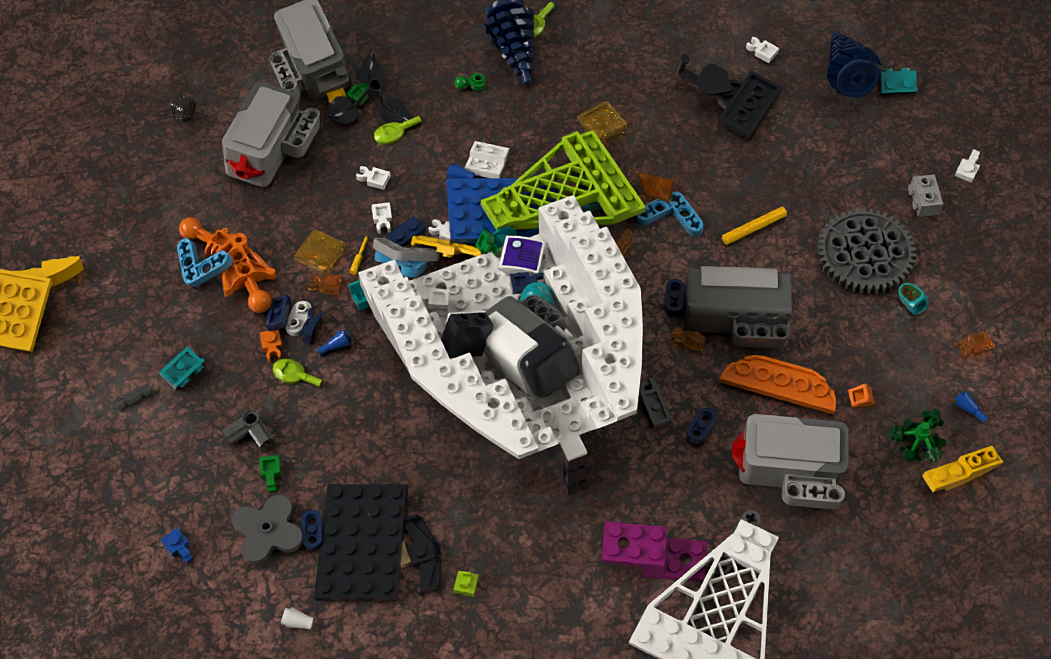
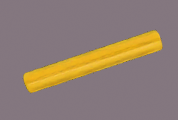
[722,207,787,245]

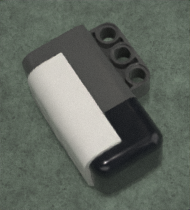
[484,295,580,398]

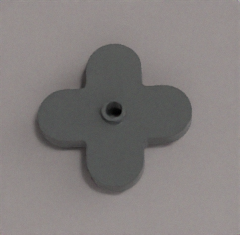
[232,495,302,564]

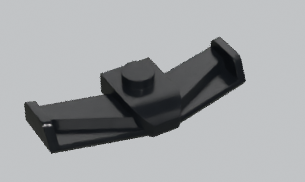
[405,514,442,595]

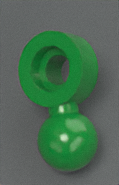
[454,73,487,91]

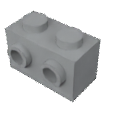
[908,174,943,217]

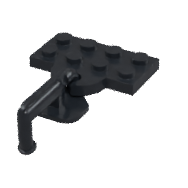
[676,54,782,139]

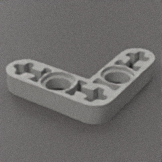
[373,238,440,261]

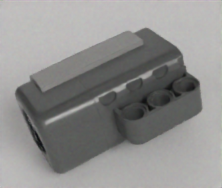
[684,266,792,349]

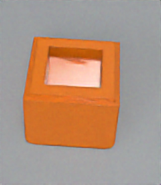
[848,383,875,408]

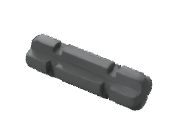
[113,384,152,410]

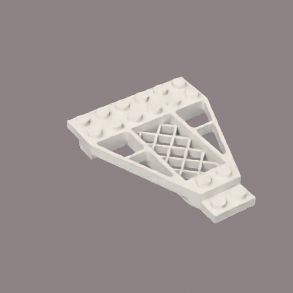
[629,519,779,659]

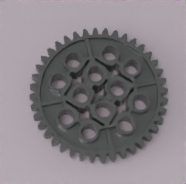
[817,208,916,294]

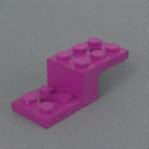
[601,521,707,583]

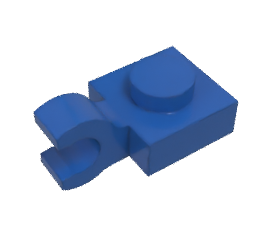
[160,528,193,563]

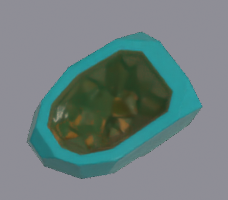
[898,283,929,315]

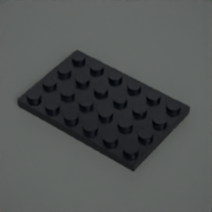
[314,484,408,601]

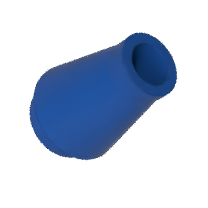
[446,163,474,179]

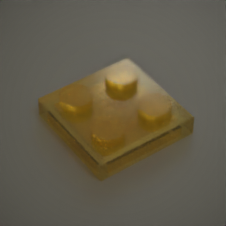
[577,101,627,141]
[294,229,346,274]

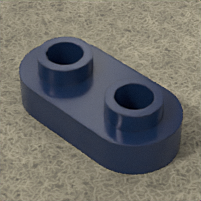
[665,279,685,315]
[687,408,716,444]
[301,510,323,551]

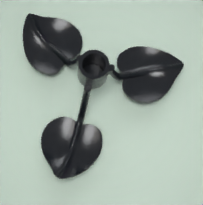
[327,53,410,124]

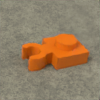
[259,329,282,363]

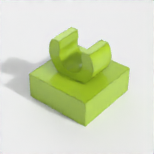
[454,571,479,597]

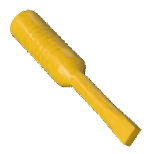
[350,236,368,275]

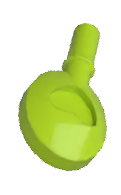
[531,2,555,38]
[374,116,422,145]
[273,359,324,387]

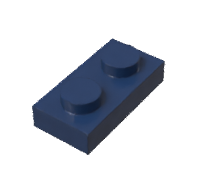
[385,216,426,247]
[265,295,291,331]

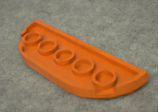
[719,355,836,415]

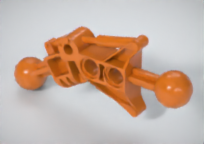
[179,217,276,313]

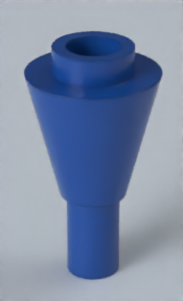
[317,329,352,356]
[954,391,988,423]

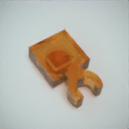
[307,273,342,295]
[672,327,706,353]
[956,330,994,357]

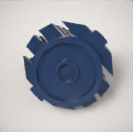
[483,0,534,85]
[826,31,882,98]

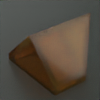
[636,172,675,203]

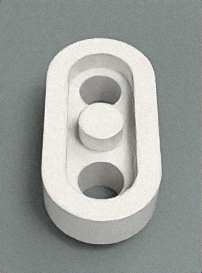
[285,301,313,336]

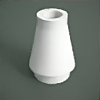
[281,607,314,630]

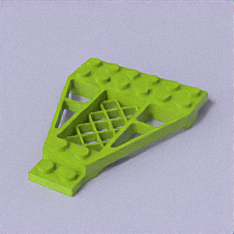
[481,130,646,230]

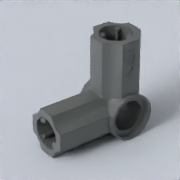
[222,410,275,449]

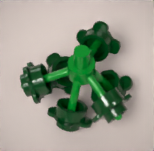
[889,409,947,463]

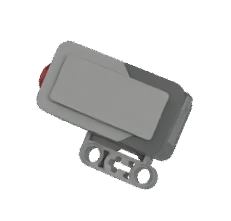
[270,0,352,101]
[222,82,320,187]
[732,414,849,509]

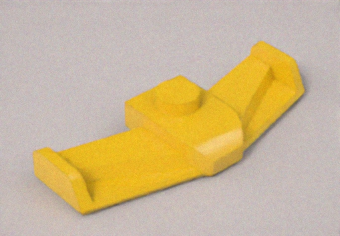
[411,235,484,258]

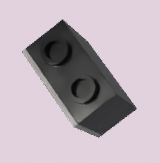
[440,311,494,358]

